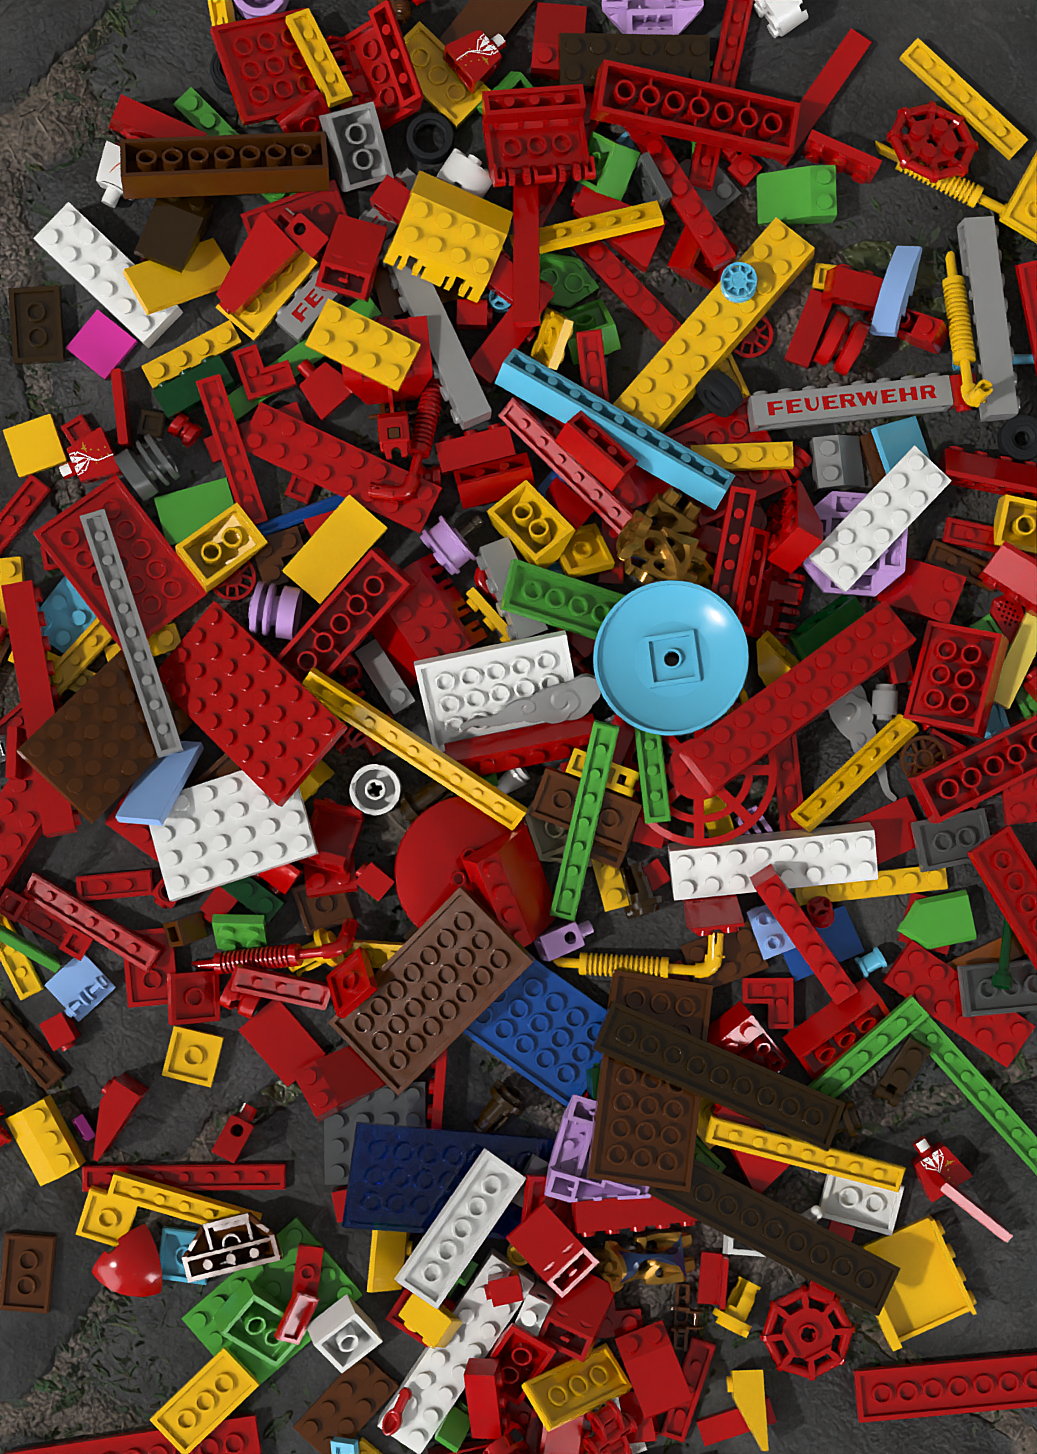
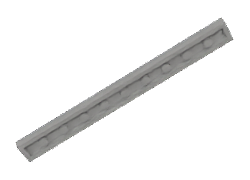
[80,509,183,758]

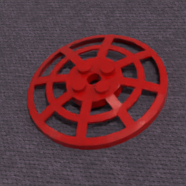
[624,701,778,846]

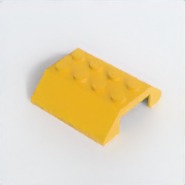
[383,170,513,303]

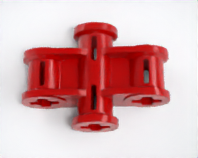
[583,1399,638,1454]

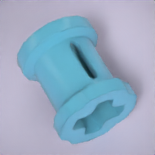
[854,947,887,978]

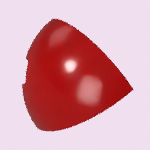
[92,1224,162,1297]

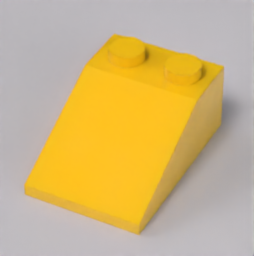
[175,502,268,593]

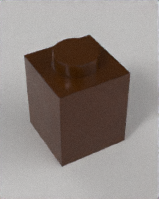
[163,912,208,948]

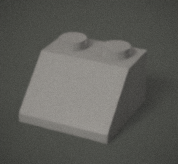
[809,435,865,492]

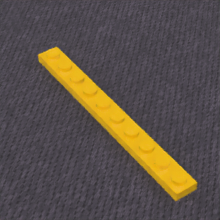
[303,667,528,831]

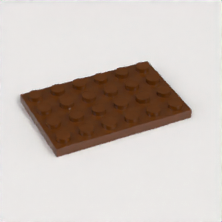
[16,650,194,824]

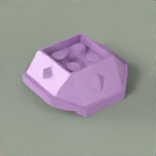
[602,0,704,35]
[802,491,908,597]

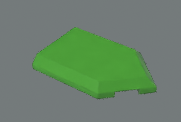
[540,252,599,308]
[896,890,976,950]

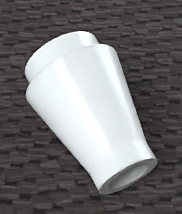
[495,767,531,794]

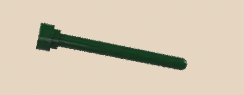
[991,917,1013,990]

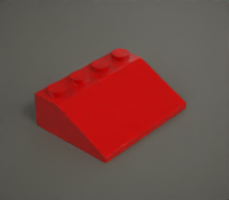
[903,620,1009,739]
[462,825,557,947]

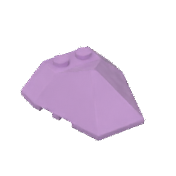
[544,1094,651,1202]

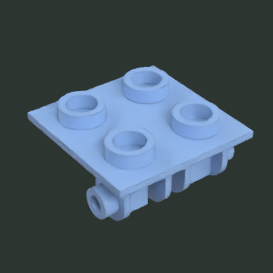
[746,905,796,960]
[45,954,116,1022]

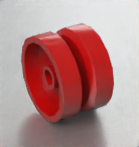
[813,310,870,377]

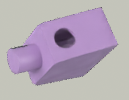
[533,920,594,961]

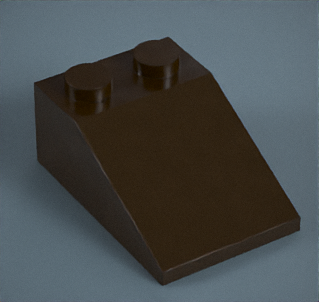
[134,196,214,273]

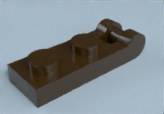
[872,1035,931,1107]

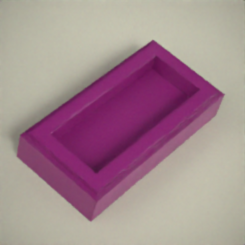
[71,1114,96,1141]

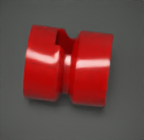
[218,978,262,1020]

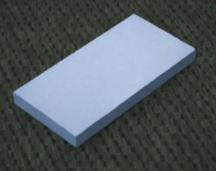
[115,741,204,826]

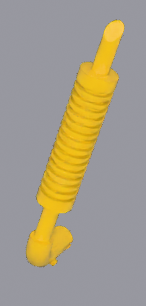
[875,141,1008,217]
[942,251,993,407]
[552,931,725,978]

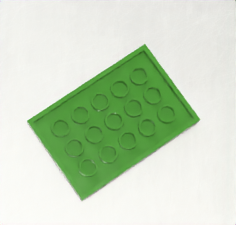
[181,1216,364,1384]

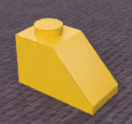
[757,630,800,686]

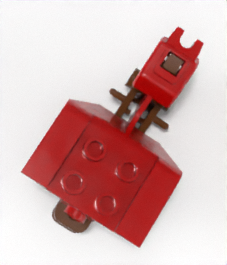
[341,314,433,460]

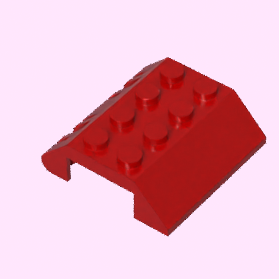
[325,0,424,132]
[482,84,596,187]
[734,527,806,645]
[371,553,488,689]

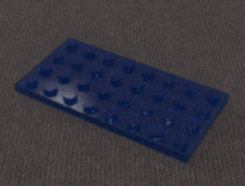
[342,1122,554,1239]

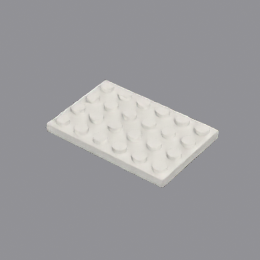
[414,630,574,752]
[149,770,318,902]

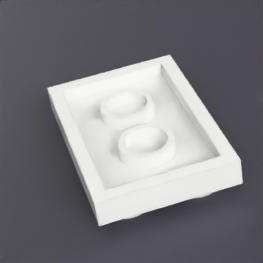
[819,1174,905,1236]

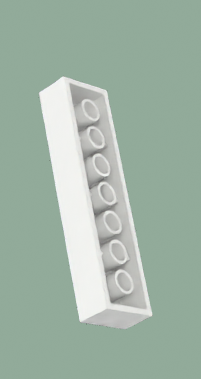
[668,822,878,900]
[377,1248,535,1454]

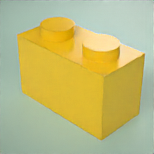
[398,1293,463,1349]

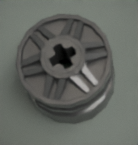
[114,433,180,501]

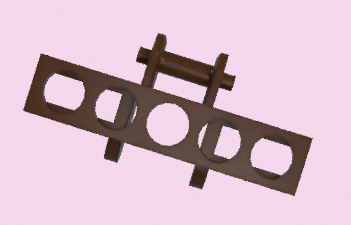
[669,1283,703,1351]

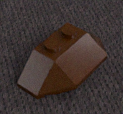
[182,1212,283,1283]

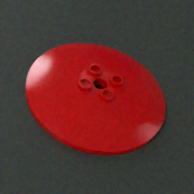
[394,796,543,929]

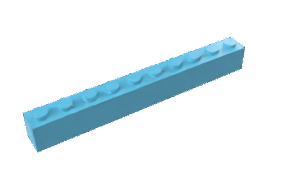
[495,348,735,510]

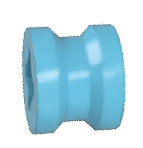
[489,291,512,314]

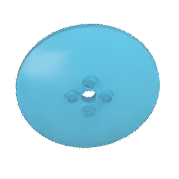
[593,580,749,736]

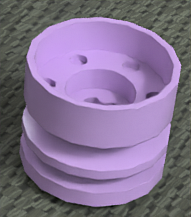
[248,581,303,640]

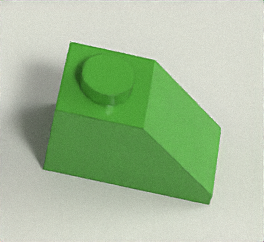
[435,1399,470,1453]

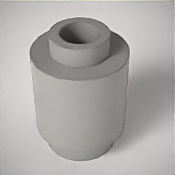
[872,684,898,721]

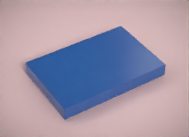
[782,905,865,981]

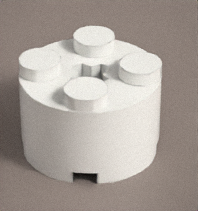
[753,0,808,38]
[436,149,492,199]
[349,764,402,815]

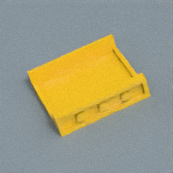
[860,1215,977,1352]

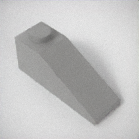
[355,639,417,716]

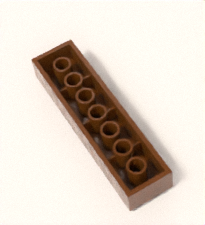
[120,131,329,199]

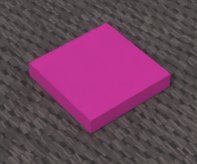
[66,309,138,381]

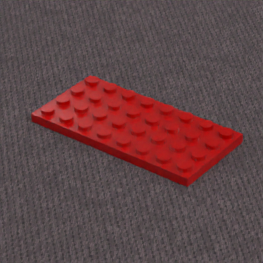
[157,601,348,807]

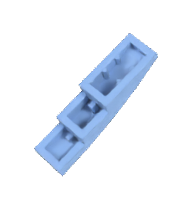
[870,245,922,337]

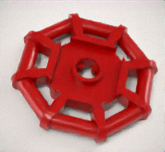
[887,101,979,183]
[760,1284,855,1381]

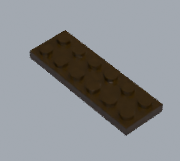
[558,33,710,88]

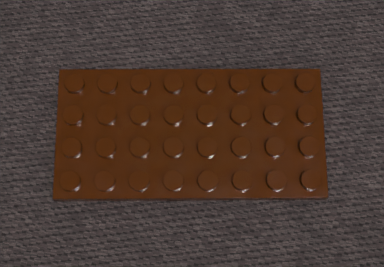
[328,885,536,1096]
[587,970,713,1192]

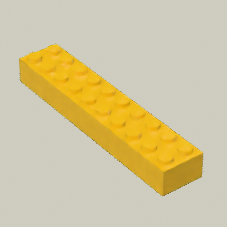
[613,217,815,433]

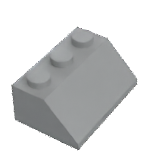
[319,101,394,192]

